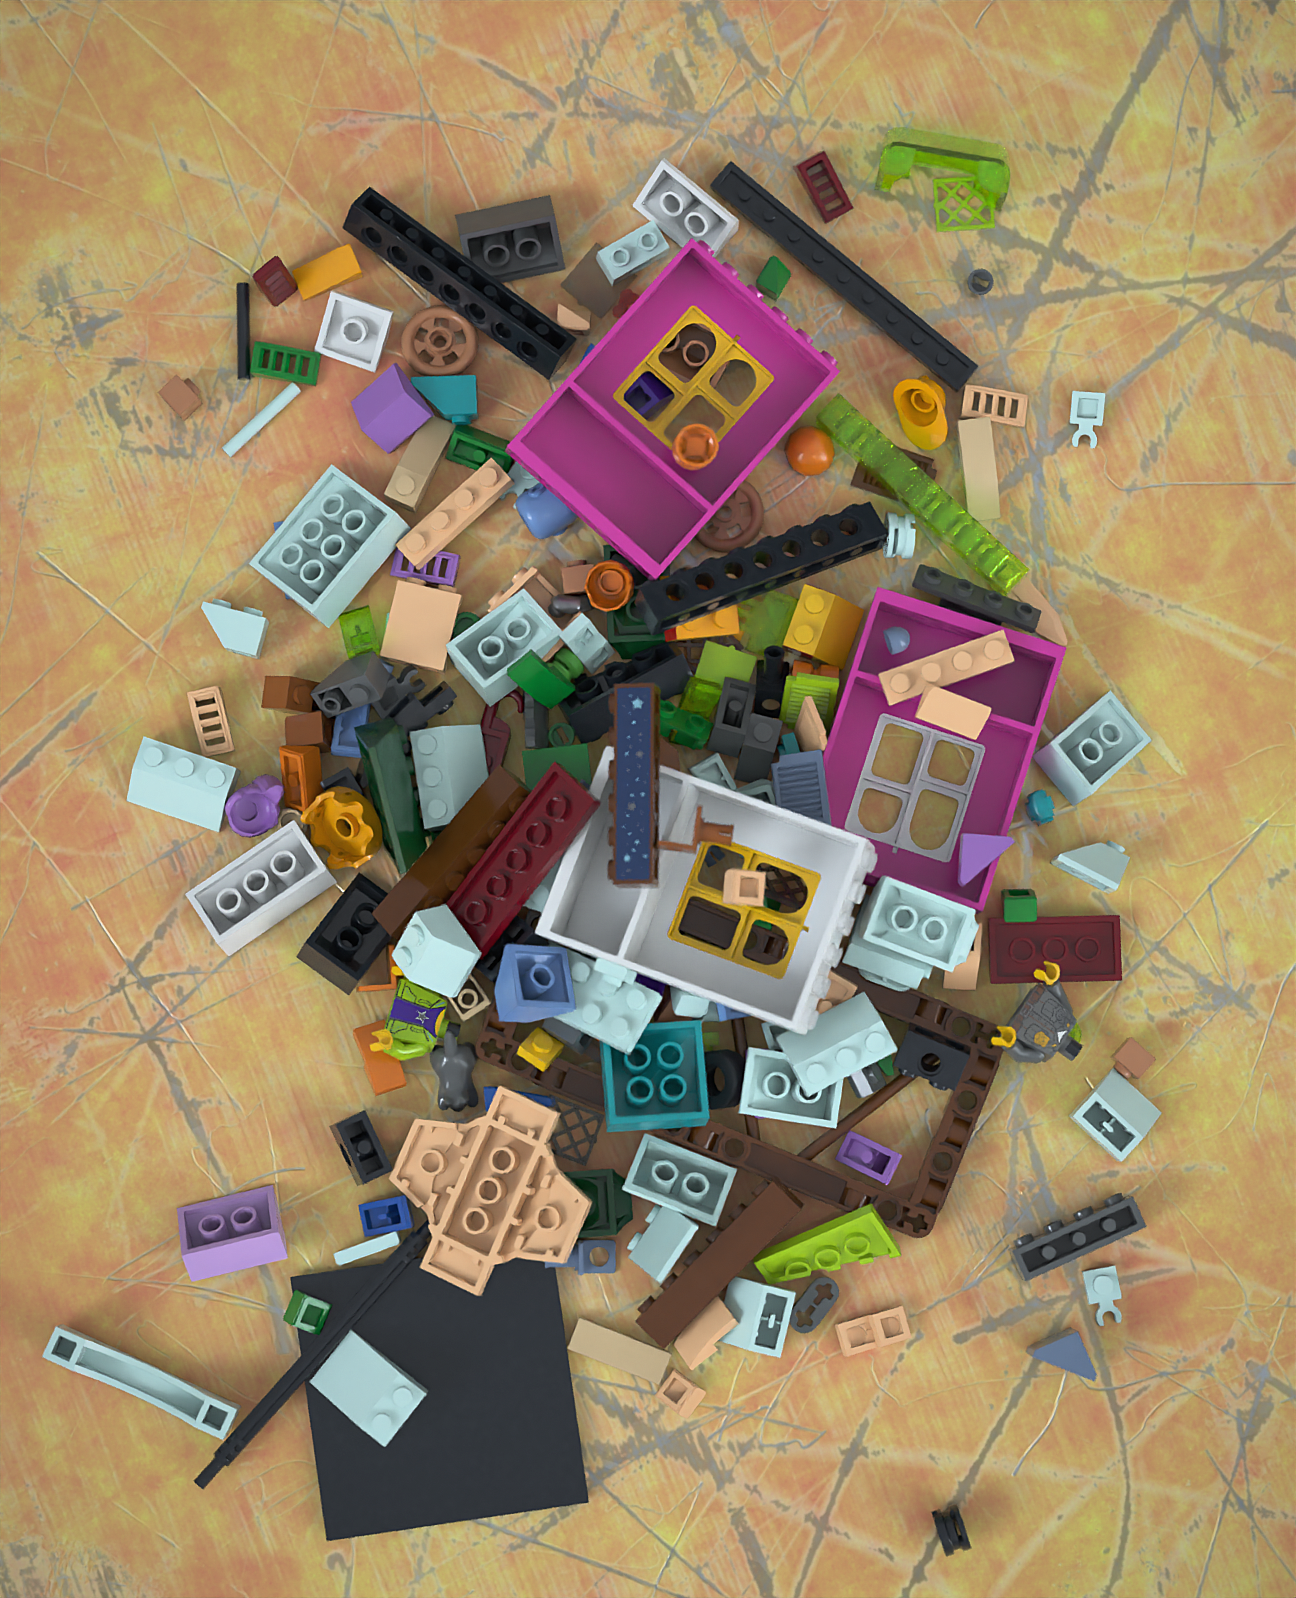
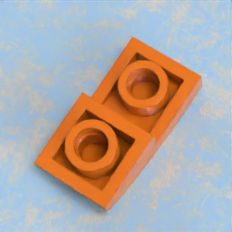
[353,1019,407,1096]

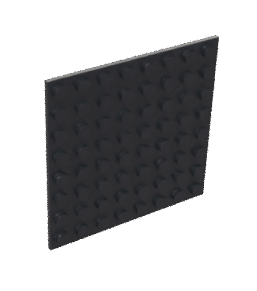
[290,1257,589,1541]

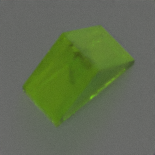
[338,605,381,659]

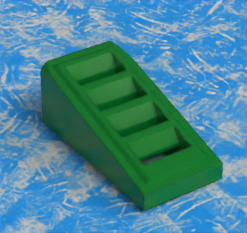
[250,341,321,386]

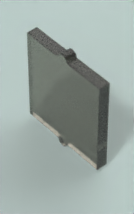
[560,242,637,319]

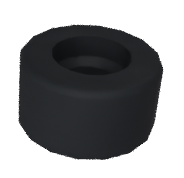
[704,1049,746,1110]

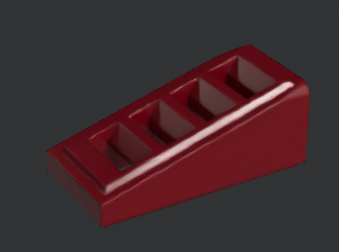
[793,151,854,224]
[252,256,298,307]

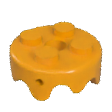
[301,786,383,870]

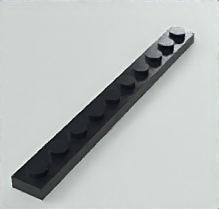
[710,161,978,393]

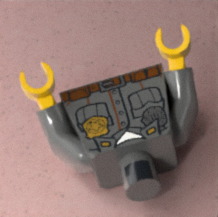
[991,961,1083,1064]

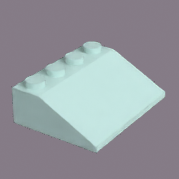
[249,464,411,628]

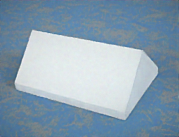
[632,158,739,258]

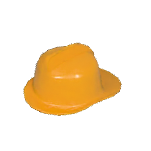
[893,375,948,450]

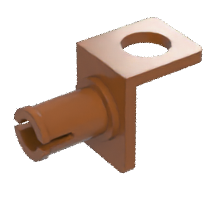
[657,805,734,854]

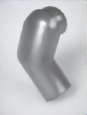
[548,594,595,618]

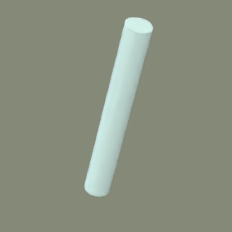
[222,382,301,457]

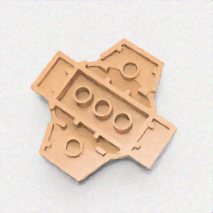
[389,1085,593,1296]

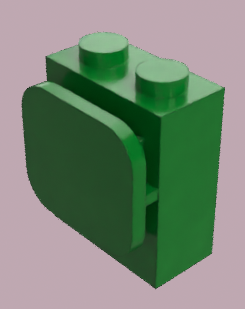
[522,743,592,791]

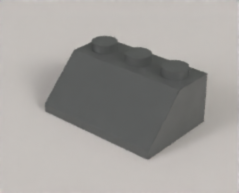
[455,195,565,283]

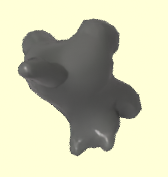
[430,1031,478,1112]

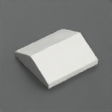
[314,290,394,373]

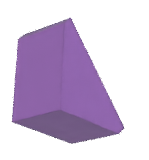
[958,833,1015,887]

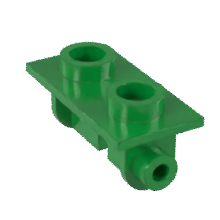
[660,699,713,750]

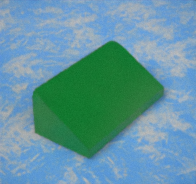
[445,425,514,474]

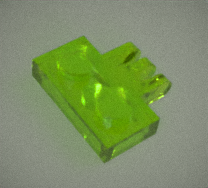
[738,590,799,657]

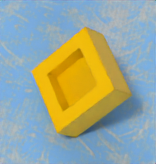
[517,1027,564,1072]

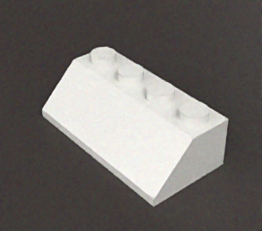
[185,820,337,956]

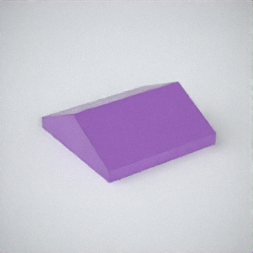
[351,363,434,454]

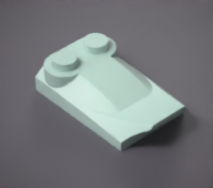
[859,875,979,972]

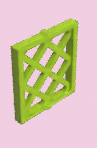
[933,175,995,232]

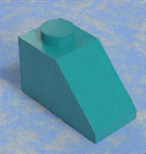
[411,375,479,425]

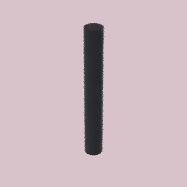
[236,283,251,381]

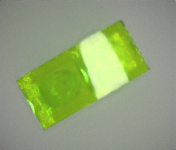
[668,676,722,750]

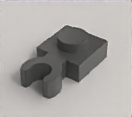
[371,665,426,719]

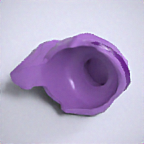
[224,774,285,838]

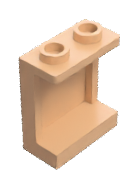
[487,565,581,663]
[379,577,463,674]

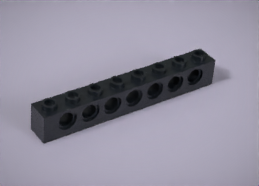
[342,186,577,380]
[635,501,888,636]

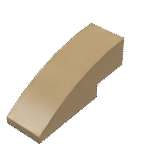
[956,417,1001,523]

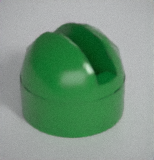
[548,722,575,747]

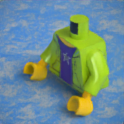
[370,966,461,1061]

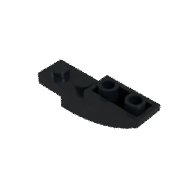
[355,681,457,788]

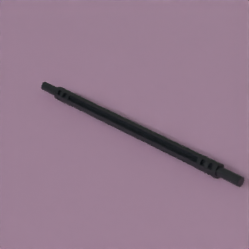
[194,1219,431,1489]

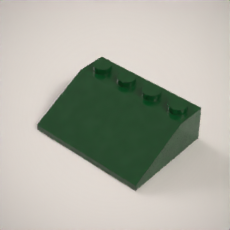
[354,717,430,874]

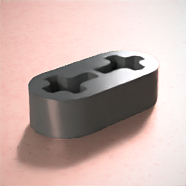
[789,1277,839,1333]

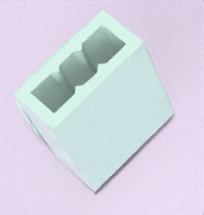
[842,894,933,991]

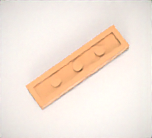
[395,458,515,571]
[878,630,1015,706]

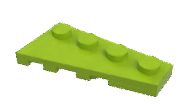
[753,1204,901,1285]

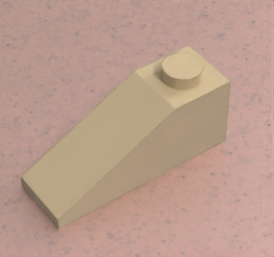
[384,416,456,514]

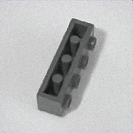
[1008,1192,1147,1281]

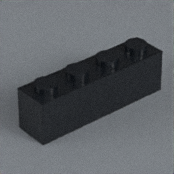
[557,641,697,744]

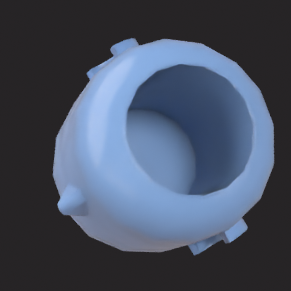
[515,483,578,539]

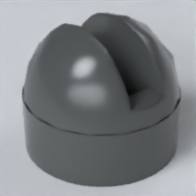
[968,269,994,295]

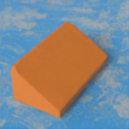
[279,745,324,812]

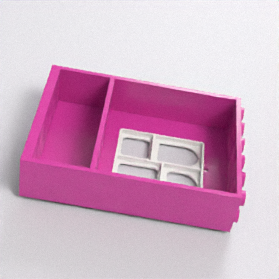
[823,587,1067,914]

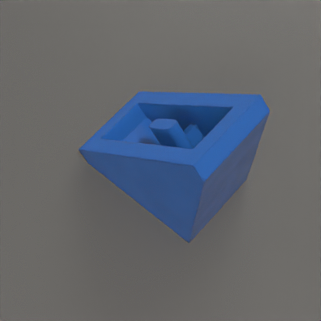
[358,1195,415,1237]

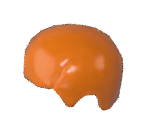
[784,426,835,476]
[584,560,634,612]

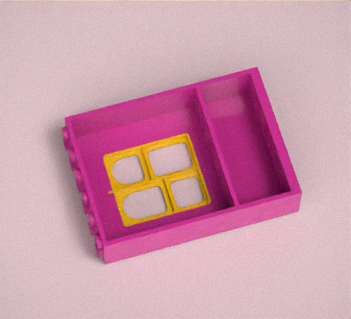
[505,238,840,580]

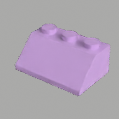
[177,1185,288,1282]

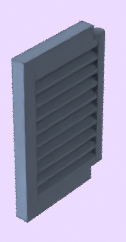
[771,749,832,826]

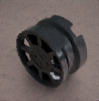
[931,1504,971,1557]

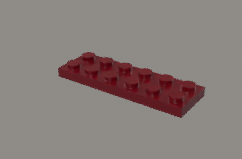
[445,761,602,960]

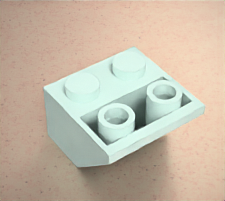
[1069,1068,1162,1162]
[718,1276,796,1358]

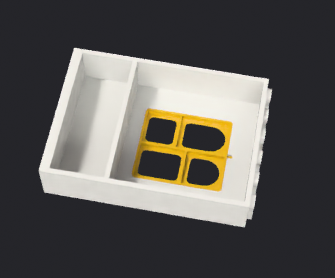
[535,746,878,1036]

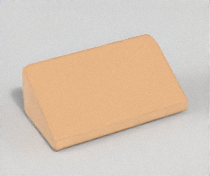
[915,685,992,740]

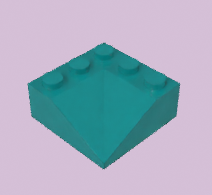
[599,1020,709,1132]

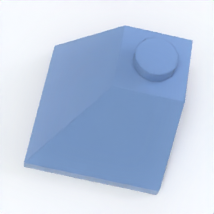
[494,944,576,1023]

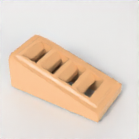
[960,384,1028,428]
[187,686,235,758]

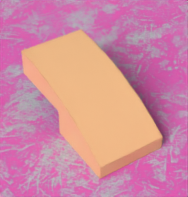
[674,1296,739,1370]
[835,1306,912,1357]

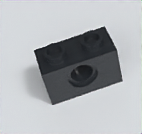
[893,1022,971,1091]
[329,1110,393,1186]

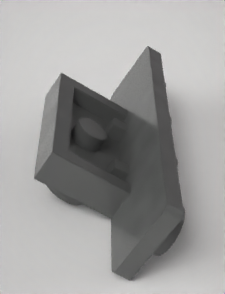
[912,564,1041,633]

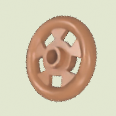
[401,305,479,377]
[694,480,764,552]

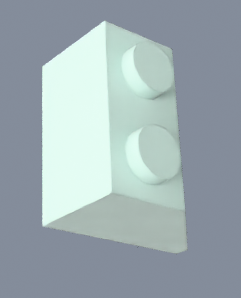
[391,905,481,998]

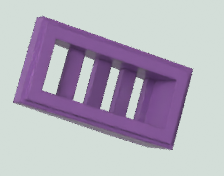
[390,547,461,587]

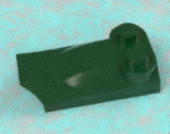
[603,545,670,660]
[563,1169,633,1238]

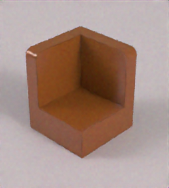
[285,711,333,753]

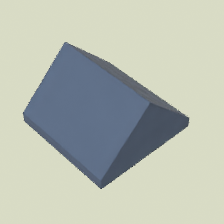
[1026,1327,1097,1381]

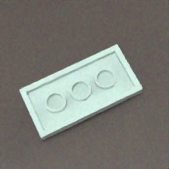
[548,940,662,1055]

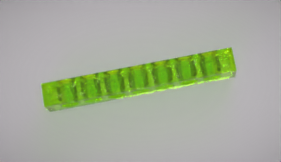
[816,393,1030,597]

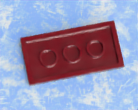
[988,915,1122,984]

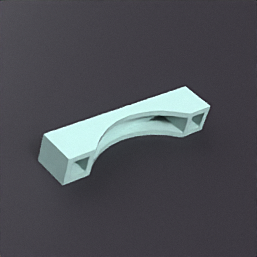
[42,1324,241,1440]

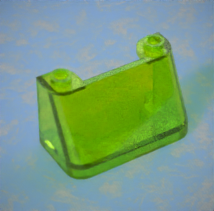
[874,127,1010,212]

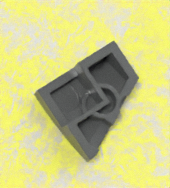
[523,690,549,749]

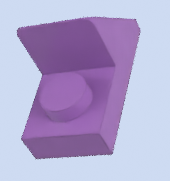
[835,1130,902,1185]

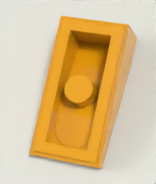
[292,243,363,301]

